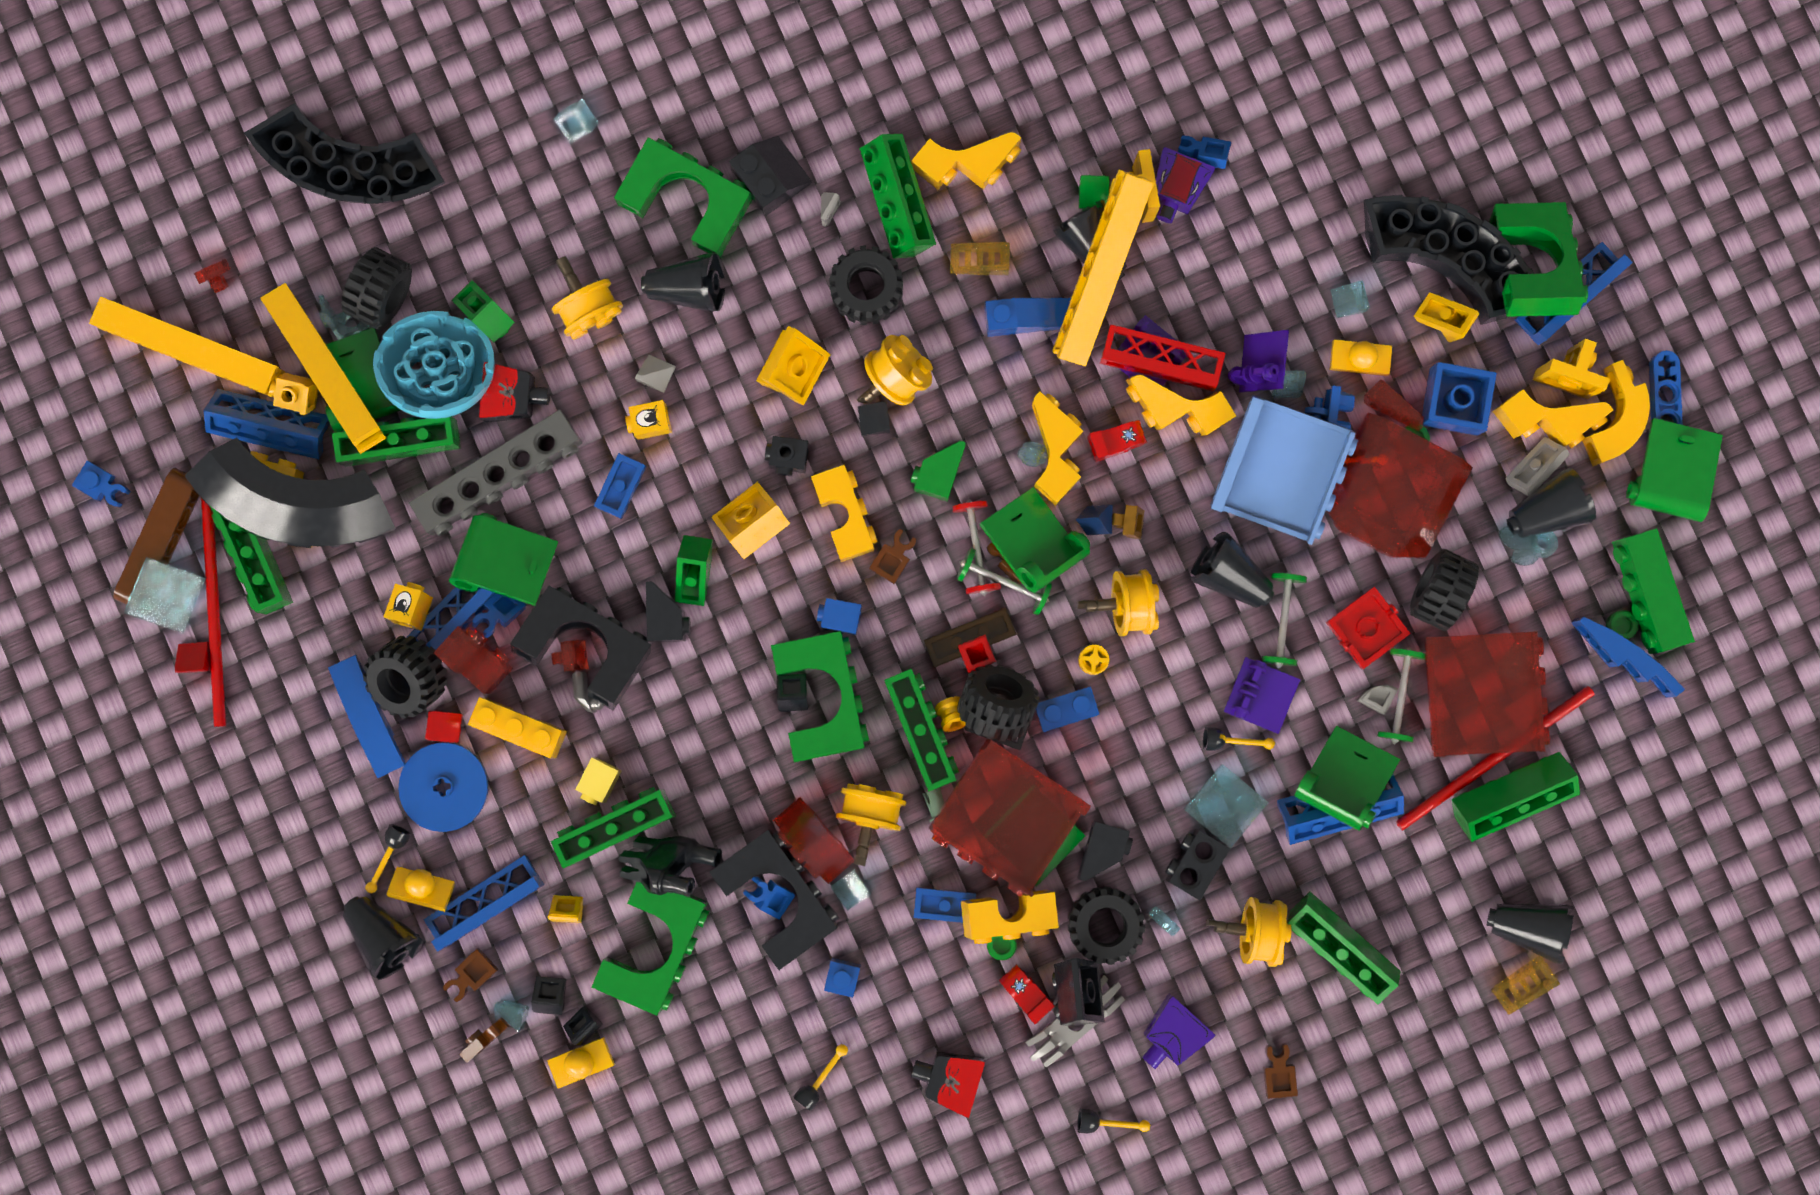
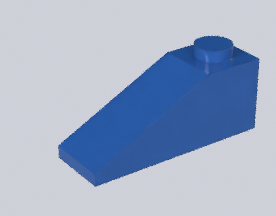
[984,298,1071,337]

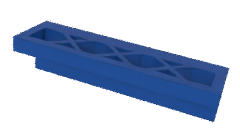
[1515,242,1633,345]
[203,389,330,459]
[406,587,496,657]
[1277,774,1404,845]
[423,855,544,952]

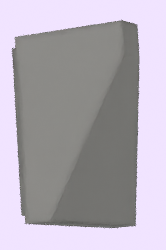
[821,192,841,227]
[635,355,676,393]

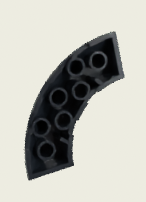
[244,103,445,204]
[1364,195,1534,325]
[185,437,395,548]

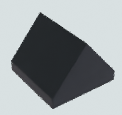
[563,1005,603,1045]

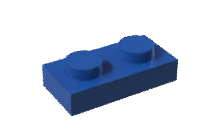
[594,453,647,519]
[1036,687,1100,732]
[914,887,976,923]

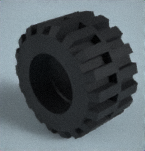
[829,245,903,325]
[341,247,412,330]
[1410,549,1479,631]
[363,636,447,718]
[957,665,1039,741]
[1067,887,1145,965]

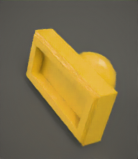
[1329,339,1392,376]
[387,866,455,912]
[547,1037,615,1088]

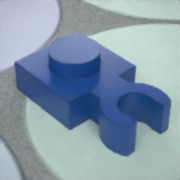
[1178,136,1231,169]
[72,460,131,507]
[472,593,526,638]
[743,876,796,920]

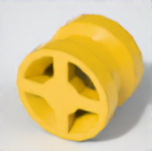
[1078,645,1109,675]
[934,696,966,732]

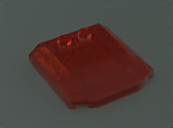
[1327,412,1473,559]

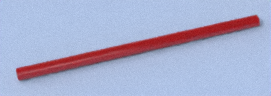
[201,498,226,727]
[1395,686,1595,831]

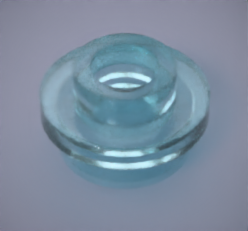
[1017,442,1047,467]

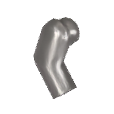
[572,672,604,713]

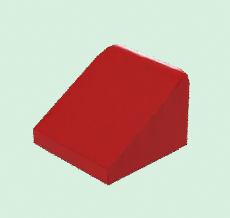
[957,635,996,673]
[175,642,211,673]
[425,710,463,743]

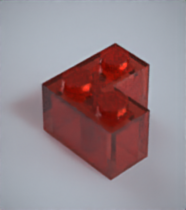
[434,626,513,695]
[773,797,855,884]

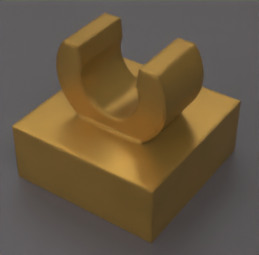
[1112,505,1145,539]

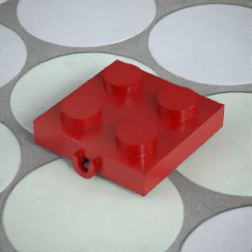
[1326,586,1411,670]

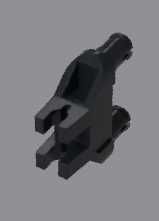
[619,836,722,897]

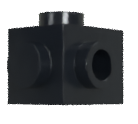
[765,436,809,476]

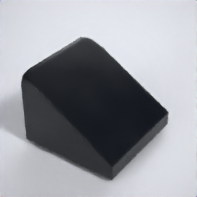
[858,401,890,436]
[777,674,808,712]
[531,976,566,1015]

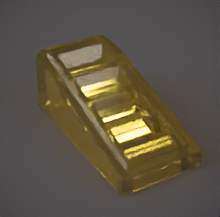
[950,242,1010,275]
[1491,956,1560,1015]

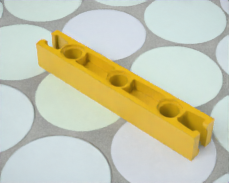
[1052,169,1154,367]
[260,283,386,454]
[89,296,285,398]

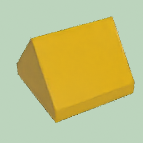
[548,895,583,923]

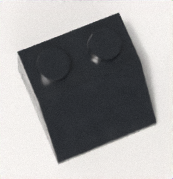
[729,136,812,216]
[1052,958,1105,1026]

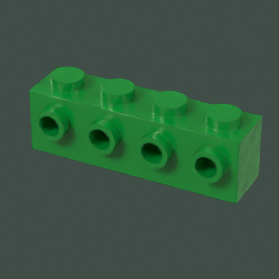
[859,134,936,259]
[332,416,461,467]
[210,506,294,615]
[1612,528,1695,654]
[884,669,959,792]
[1451,752,1580,842]
[550,787,676,869]
[1287,891,1401,1005]

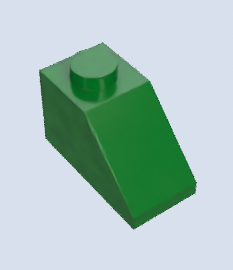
[451,280,515,343]
[911,441,966,502]
[675,535,713,606]

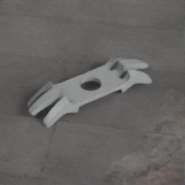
[1025,975,1125,1067]

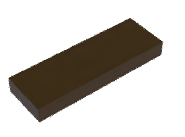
[924,607,1017,668]

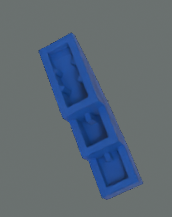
[1571,617,1685,698]
[328,654,406,778]

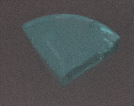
[1149,906,1181,936]

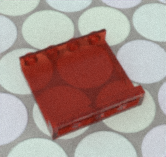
[1424,631,1550,757]
[929,739,1091,897]

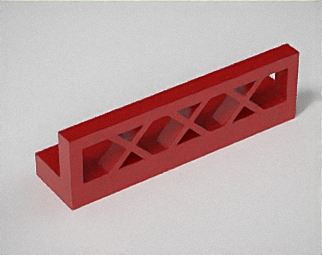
[1100,324,1226,392]

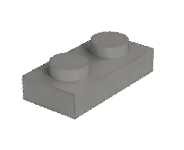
[1505,437,1570,496]

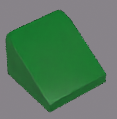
[1078,175,1110,209]

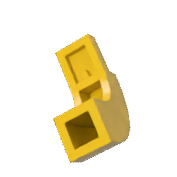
[1582,360,1650,466]

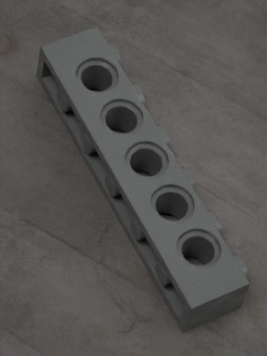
[409,410,583,536]

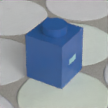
[817,598,862,635]
[824,958,861,998]

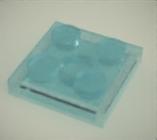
[124,557,206,633]
[1183,764,1269,848]

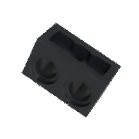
[1165,829,1230,900]

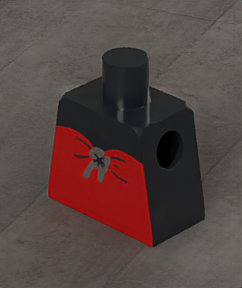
[479,362,550,422]
[911,1052,985,1118]

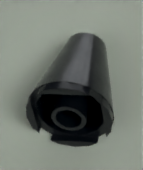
[1053,199,1127,280]
[641,253,725,312]
[1506,468,1596,538]
[1190,532,1274,608]
[343,896,423,980]
[1486,904,1574,965]

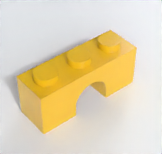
[811,465,878,562]
[468,697,567,759]
[961,889,1059,944]

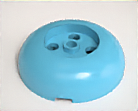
[373,311,495,419]

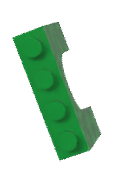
[614,137,753,257]
[1489,202,1588,317]
[771,631,869,762]
[591,882,710,1016]

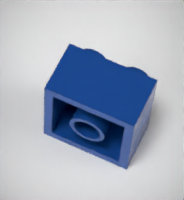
[1420,362,1497,436]

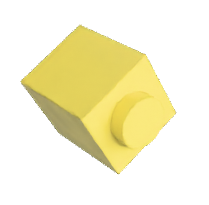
[575,757,622,805]

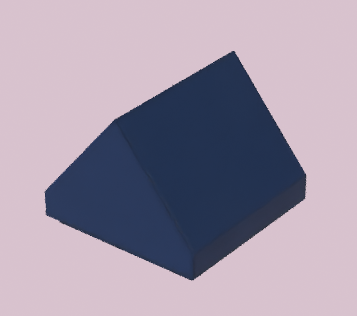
[1076,504,1113,536]

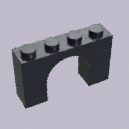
[510,585,651,711]
[709,829,839,970]

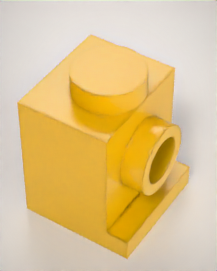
[269,373,318,415]

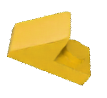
[1414,292,1480,342]

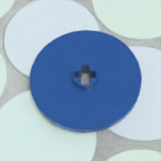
[398,743,488,832]

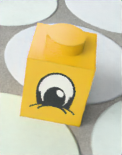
[625,400,672,440]
[383,582,433,631]

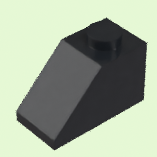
[646,581,691,642]
[1077,821,1133,881]

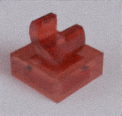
[194,259,231,293]
[551,640,589,672]

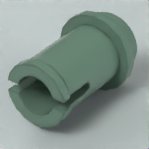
[922,787,952,827]

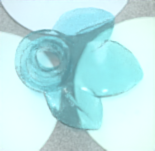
[1499,526,1558,566]

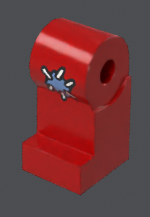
[1087,420,1147,462]
[999,964,1055,1025]

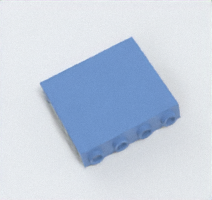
[1210,395,1358,545]

